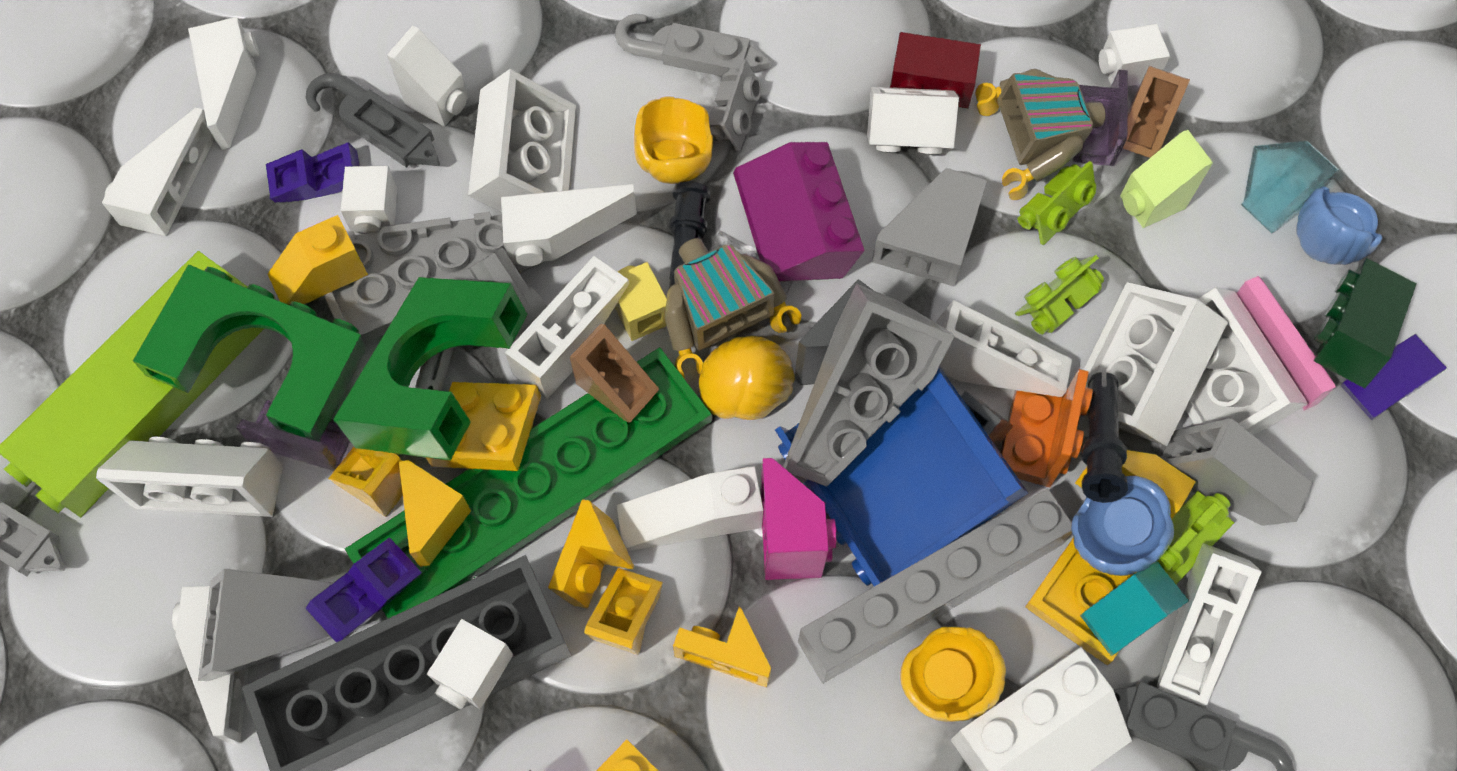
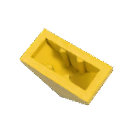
[328,447,403,517]
[399,460,471,567]

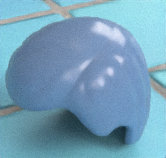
[1296,187,1382,265]
[1071,476,1174,576]

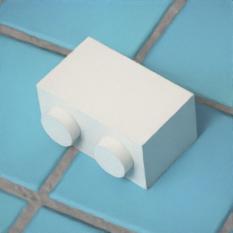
[867,87,959,154]

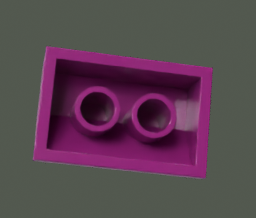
[733,142,865,281]

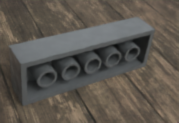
[241,555,571,771]

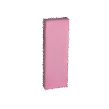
[1236,276,1336,411]

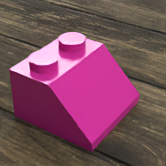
[760,458,836,580]

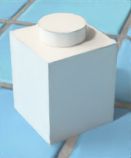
[1099,24,1170,89]
[341,166,397,234]
[427,619,513,709]

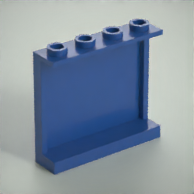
[775,366,1028,586]

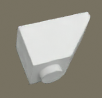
[387,25,469,127]

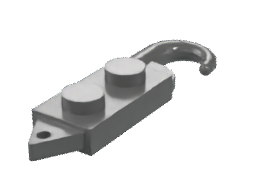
[305,73,440,168]
[1113,681,1295,771]

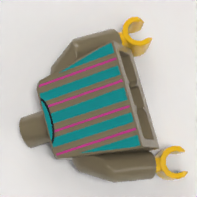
[975,69,1105,200]
[665,238,802,379]

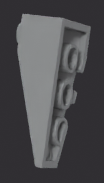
[783,283,955,486]

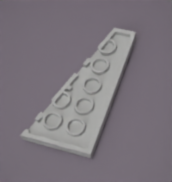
[324,212,590,344]

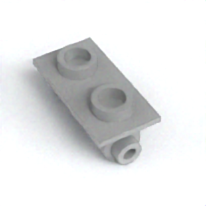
[709,59,761,151]

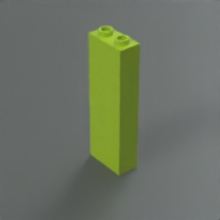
[0,251,265,518]

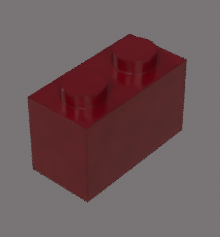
[890,32,981,109]

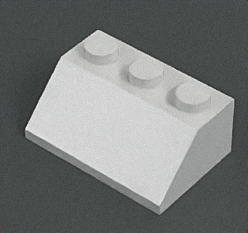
[468,69,576,212]
[1084,282,1228,446]
[1185,287,1308,435]
[96,437,283,517]
[951,647,1132,771]

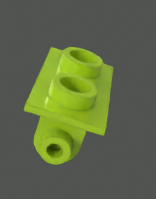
[1017,161,1096,245]
[1015,255,1104,334]
[1156,491,1235,584]

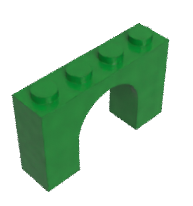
[133,264,366,445]
[333,277,528,461]

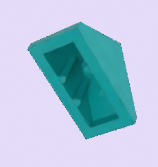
[1080,561,1189,656]

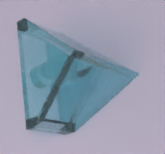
[1241,140,1339,233]

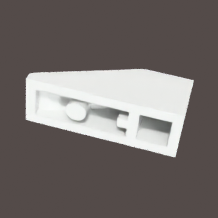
[188,17,259,150]
[102,107,215,236]
[501,184,637,266]
[505,256,629,400]
[935,300,1072,397]
[617,466,763,551]
[1157,543,1262,708]
[172,586,249,744]

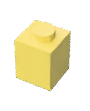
[614,262,667,341]

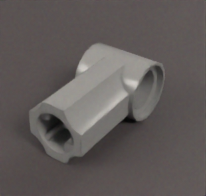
[468,248,547,342]

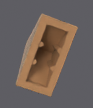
[1116,66,1190,158]
[570,324,659,422]

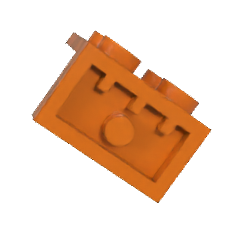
[1000,369,1093,488]

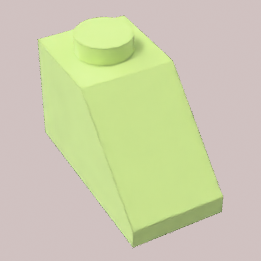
[1120,130,1213,228]

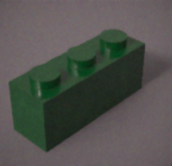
[1313,258,1417,389]

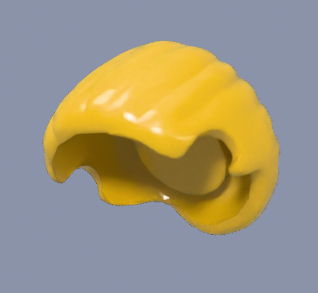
[634,96,713,184]
[698,336,795,420]
[900,627,1006,722]

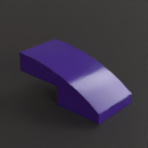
[266,142,360,203]
[1341,334,1447,420]
[305,537,422,643]

